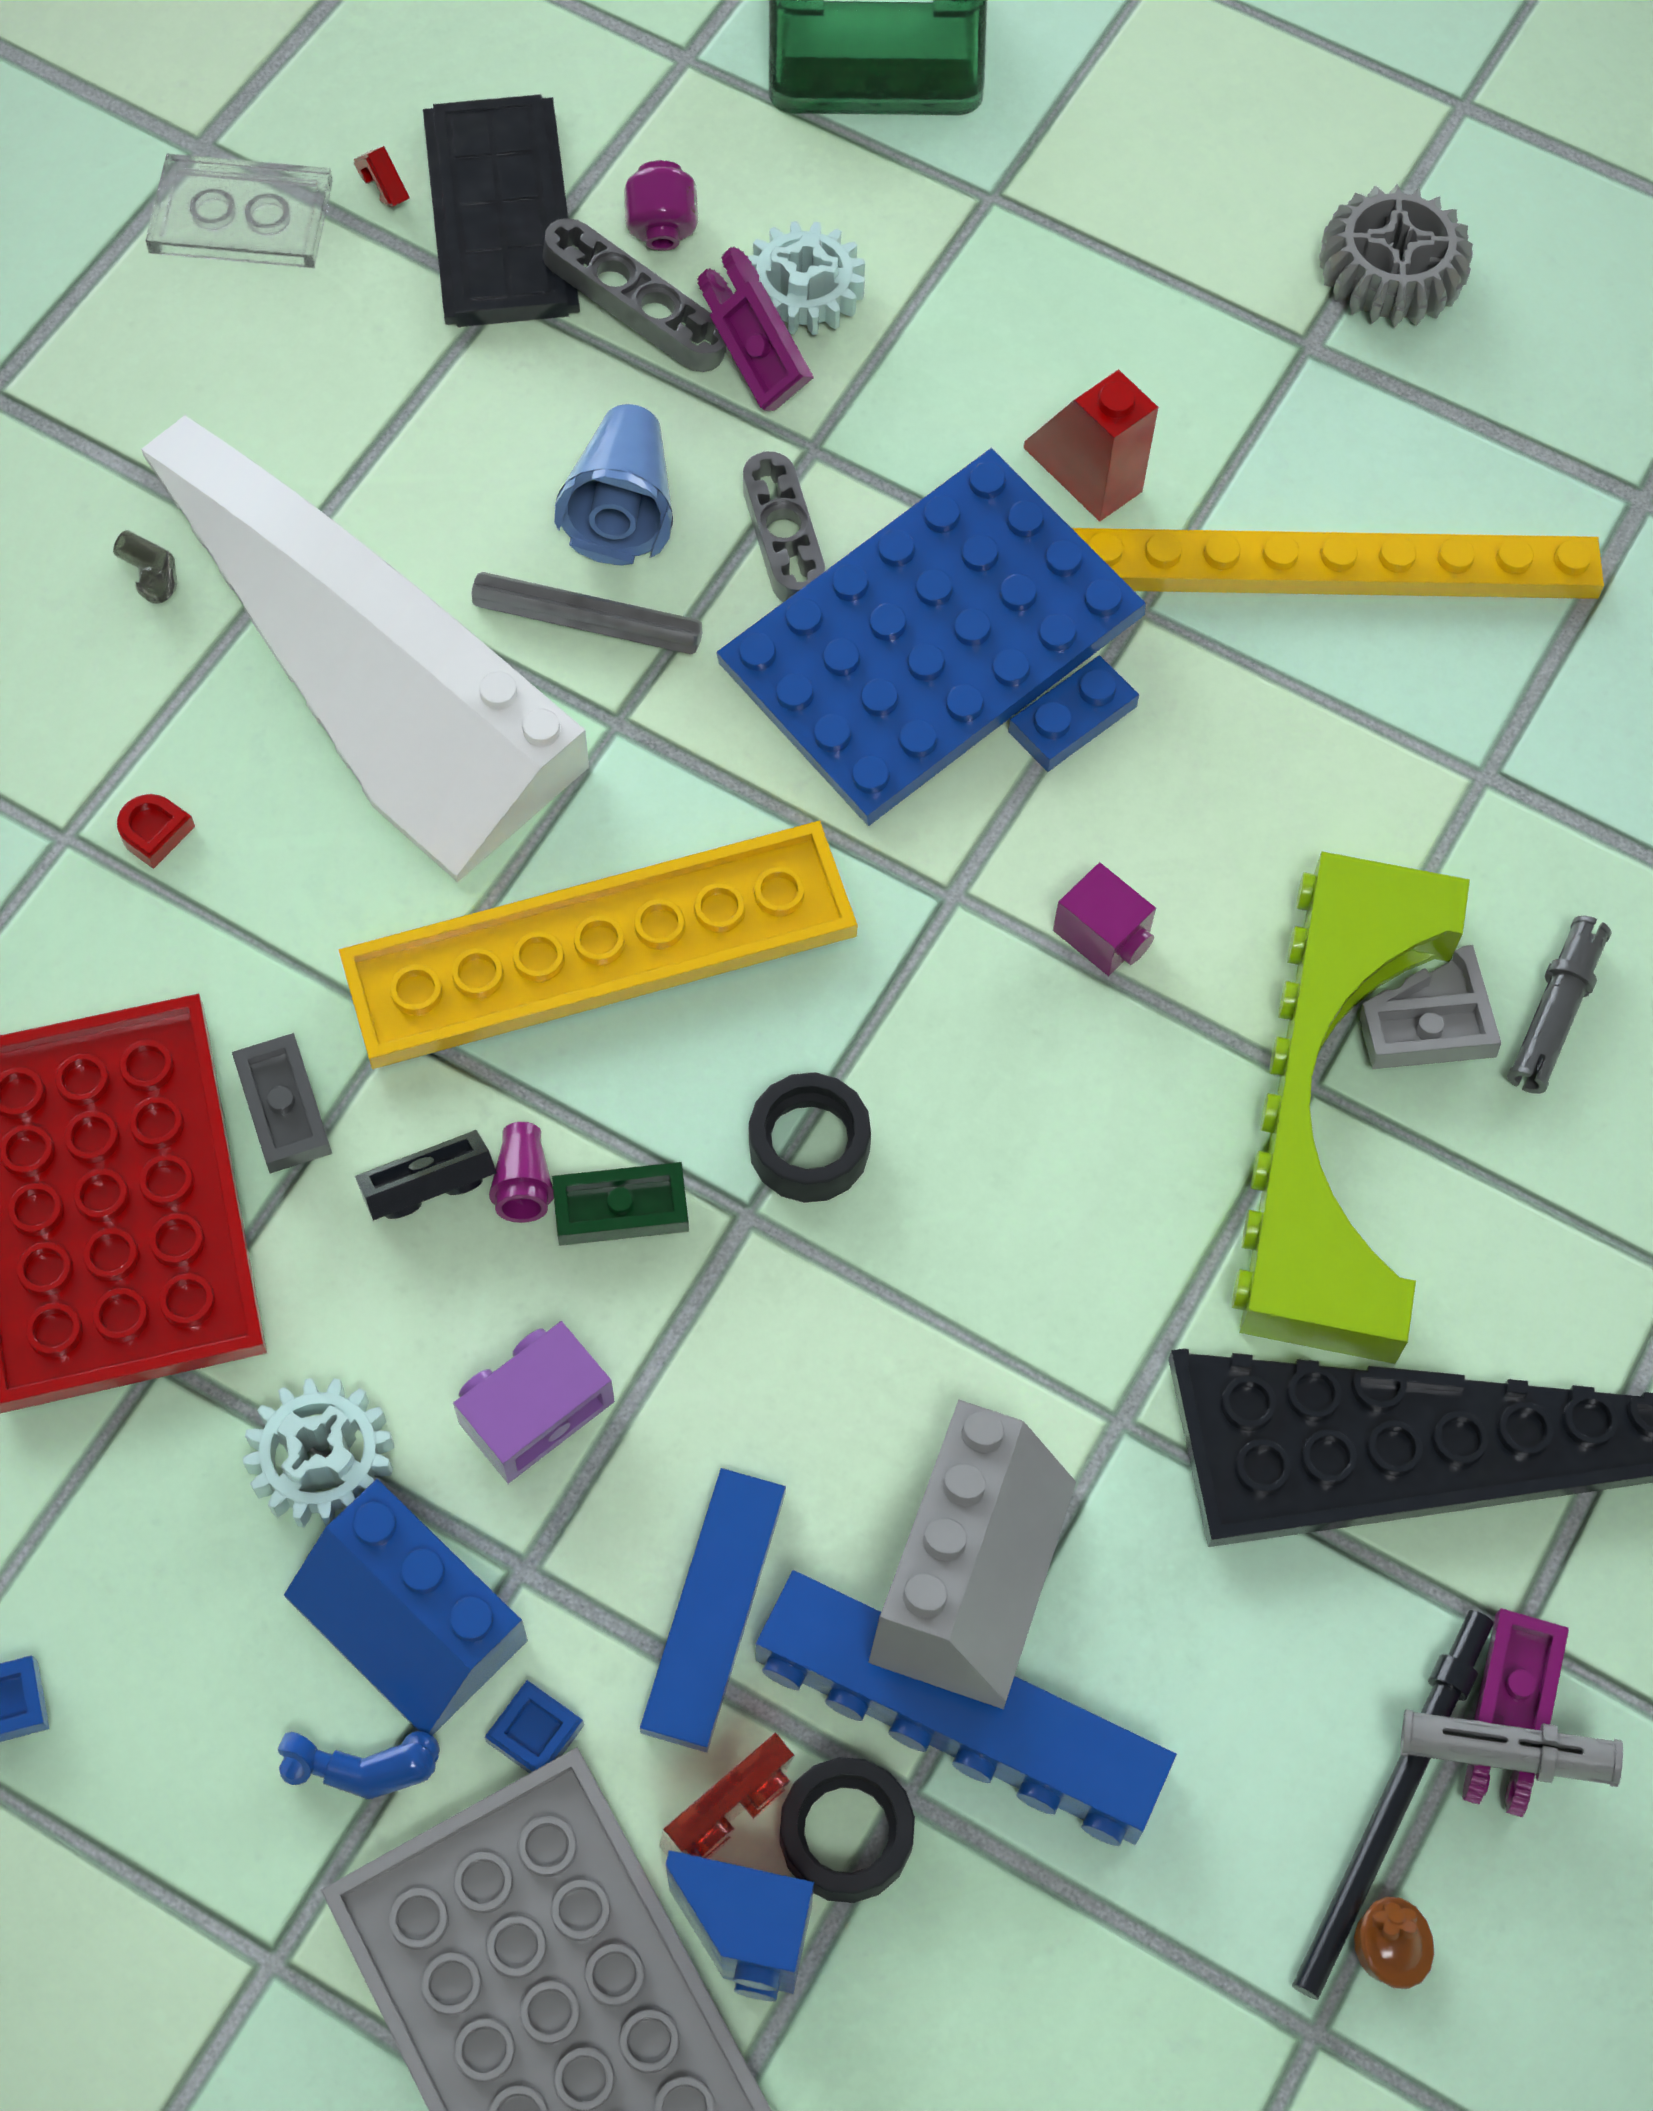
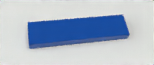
[640,1468,786,1753]

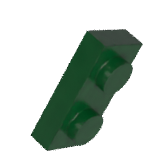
[552,1162,689,1246]

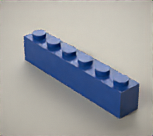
[756,1570,1177,1846]

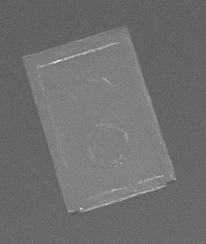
[145,153,333,268]

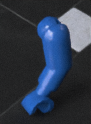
[277,1731,440,1799]

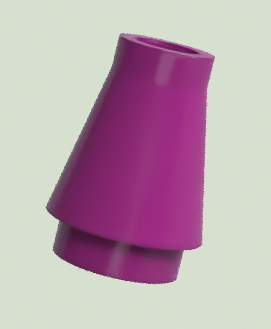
[489,1122,554,1223]

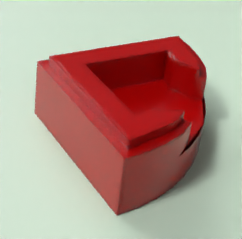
[353,146,410,207]

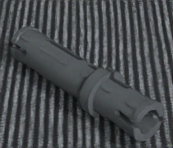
[1507,916,1612,1094]

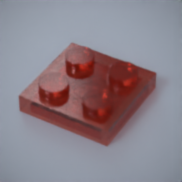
[659,1732,794,1859]

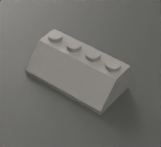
[868,1400,1076,1709]

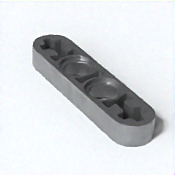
[542,218,726,372]

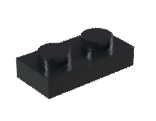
[355,1130,497,1221]

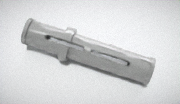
[1400,1709,1623,1787]

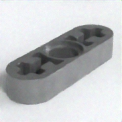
[743,451,825,602]

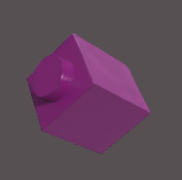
[1053,862,1156,977]

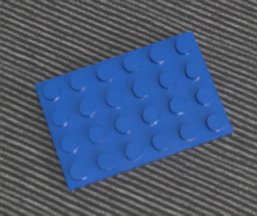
[716,448,1146,827]

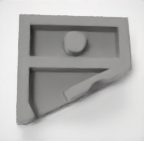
[1359,945,1501,1069]

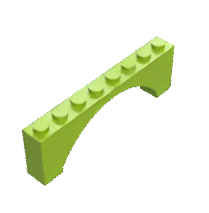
[1232,851,1470,1364]

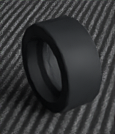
[749,1072,871,1203]
[779,1757,915,1903]

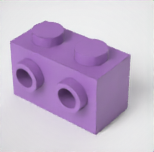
[453,1321,615,1484]

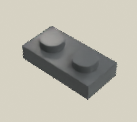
[232,1033,332,1173]

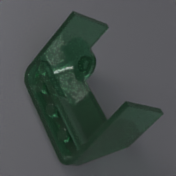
[768,0,987,115]

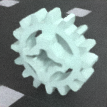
[748,221,865,335]
[243,1378,394,1527]

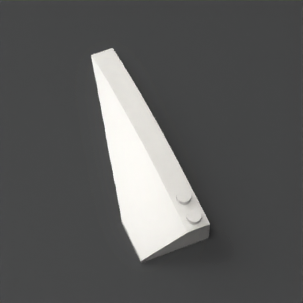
[141,415,589,882]

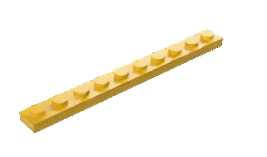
[1072,528,1604,599]

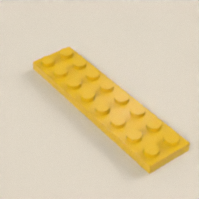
[338,820,858,1069]

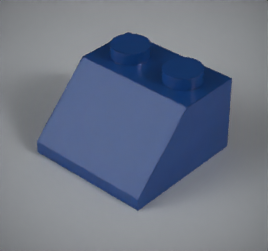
[666,1850,814,2001]

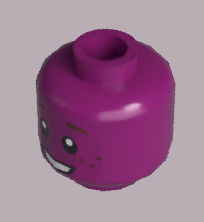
[624,160,698,251]

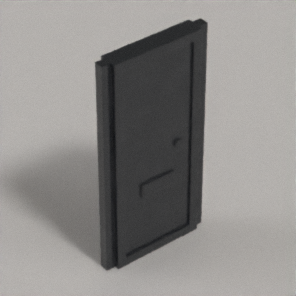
[423,94,580,327]

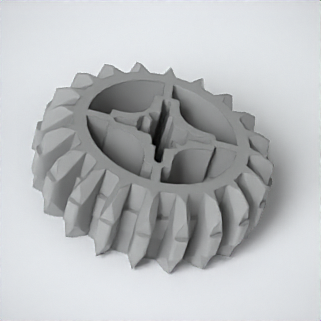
[1319,184,1473,328]

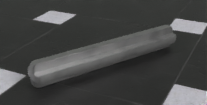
[471,572,702,654]

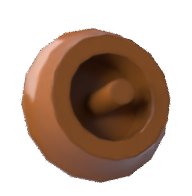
[1354,1897,1434,1989]

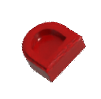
[117,794,195,869]

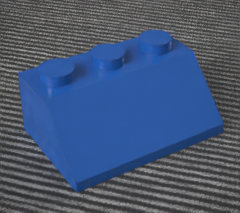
[284,1479,528,1736]

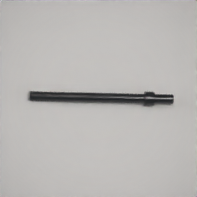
[1292,1610,1494,2000]

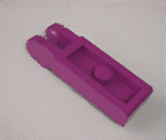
[697,246,814,411]
[1462,1608,1569,1817]

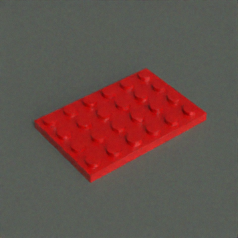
[0,993,267,1414]

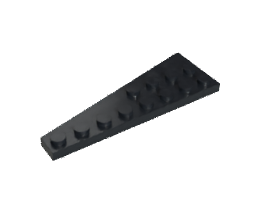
[1168,1348,1653,1547]

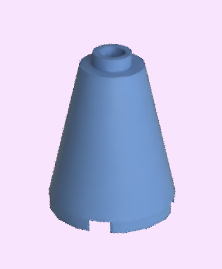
[554,404,673,566]

